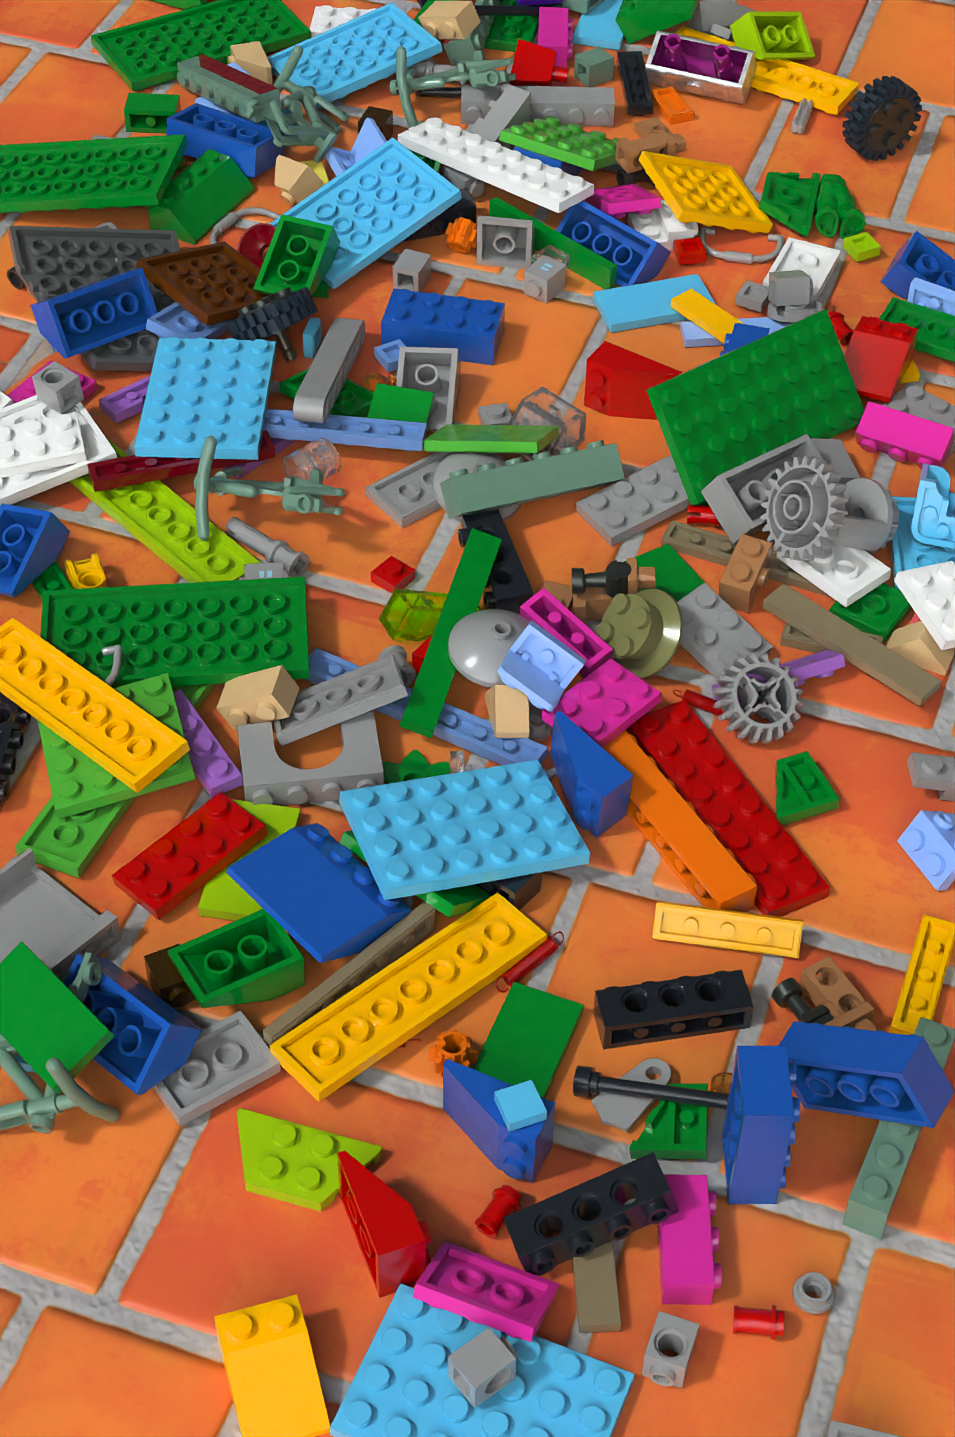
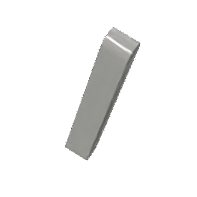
[293,317,365,424]

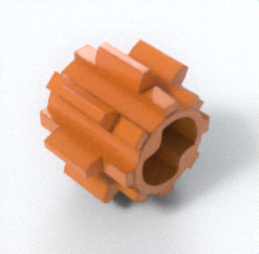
[444,217,477,254]
[429,1029,477,1077]

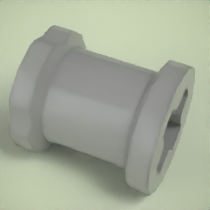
[378,645,417,687]

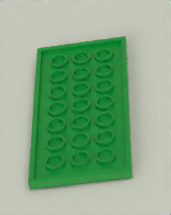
[91,0,312,91]
[0,134,188,214]
[646,309,864,505]
[40,577,310,688]

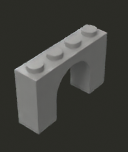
[237,712,384,806]

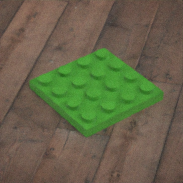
[499,116,620,171]
[38,673,196,819]

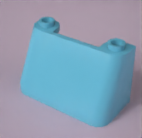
[911,463,955,549]

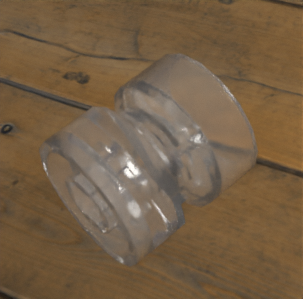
[283,437,341,481]

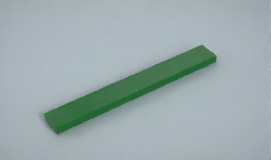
[399,528,502,738]

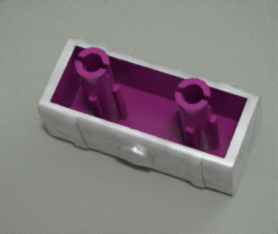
[645,30,757,105]

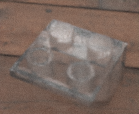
[507,386,586,461]

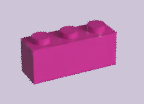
[538,7,573,68]
[855,401,955,469]
[520,588,613,679]
[657,1174,721,1305]

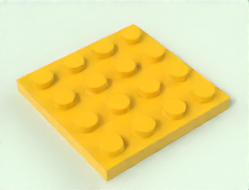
[638,151,773,234]

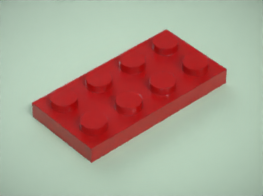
[111,792,268,920]

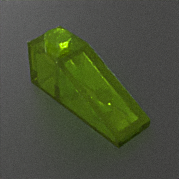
[379,588,481,642]

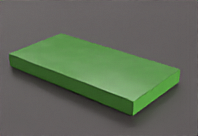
[423,424,559,454]

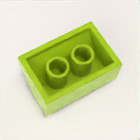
[730,11,816,60]

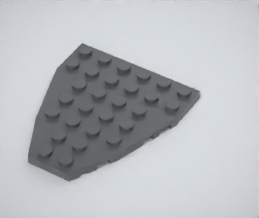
[9,226,180,371]

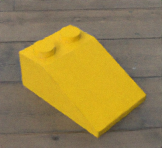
[214,1294,330,1437]

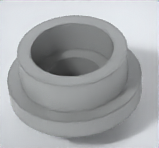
[792,1272,835,1314]

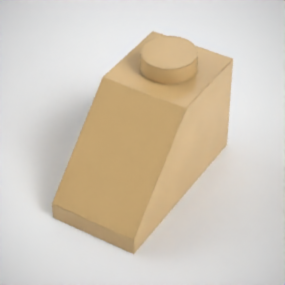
[227,41,272,85]
[274,155,324,206]

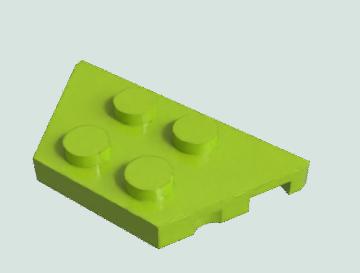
[237,1108,382,1212]

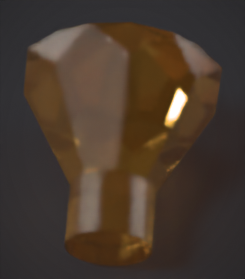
[364,372,397,392]

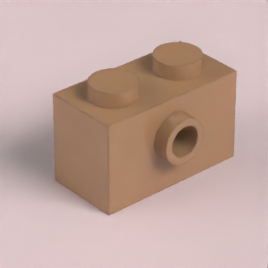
[719,534,772,614]

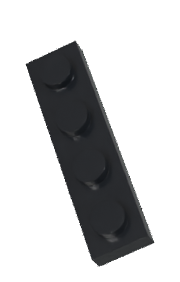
[617,51,653,116]

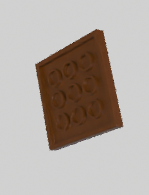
[136,241,269,326]

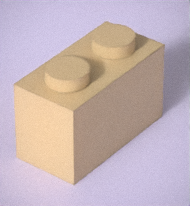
[418,1,481,39]
[216,665,299,731]

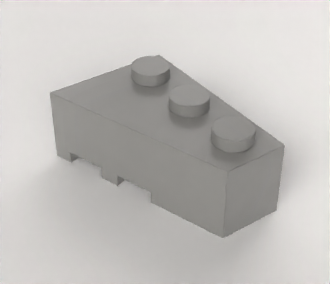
[469,83,531,150]

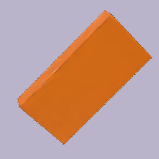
[650,86,694,125]

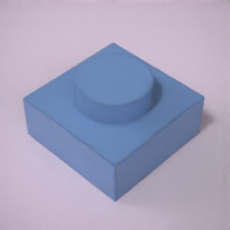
[374,339,406,372]

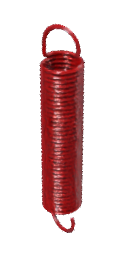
[673,689,723,717]
[496,931,564,993]

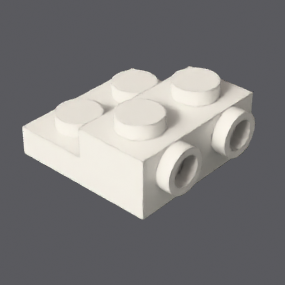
[627,200,698,250]

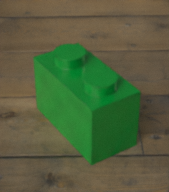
[124,93,181,134]

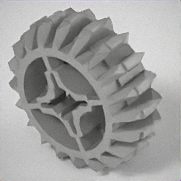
[712,653,805,744]

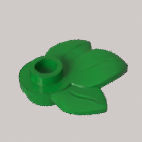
[382,750,450,784]

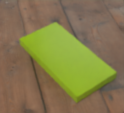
[198,799,301,921]

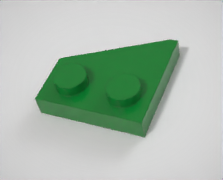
[775,751,840,826]
[629,1083,708,1159]

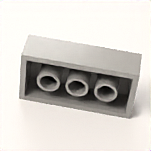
[701,434,823,544]

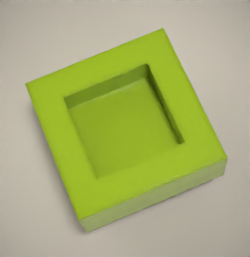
[842,232,881,262]

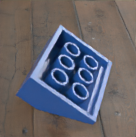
[226,823,412,963]

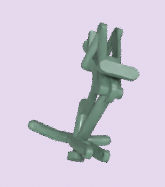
[245,46,350,163]
[390,46,516,128]
[194,436,345,541]
[0,953,120,1134]

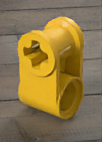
[65,553,107,589]

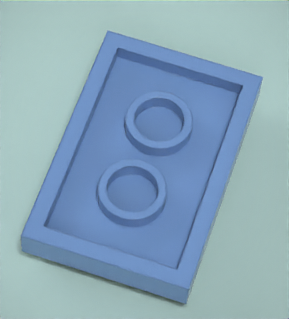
[146,302,232,339]

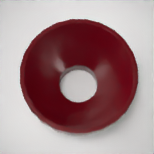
[237,223,276,269]

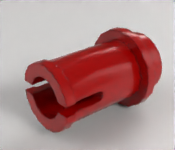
[828,311,854,346]
[687,504,721,528]
[474,1185,522,1238]
[733,1305,785,1340]

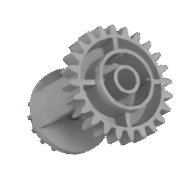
[760,456,900,561]

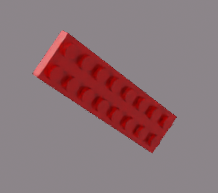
[626,699,830,917]

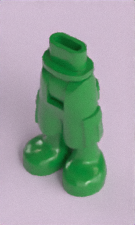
[815,174,866,239]

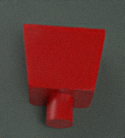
[509,39,569,86]

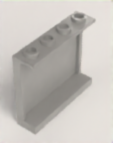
[0,848,121,981]

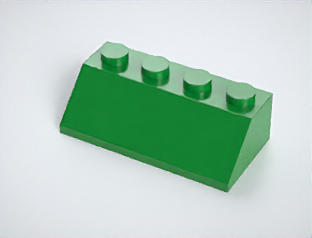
[148,149,255,245]

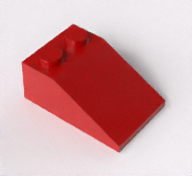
[844,316,918,403]
[584,341,682,420]
[337,1151,431,1298]

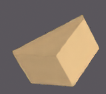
[886,621,955,676]
[484,685,529,738]

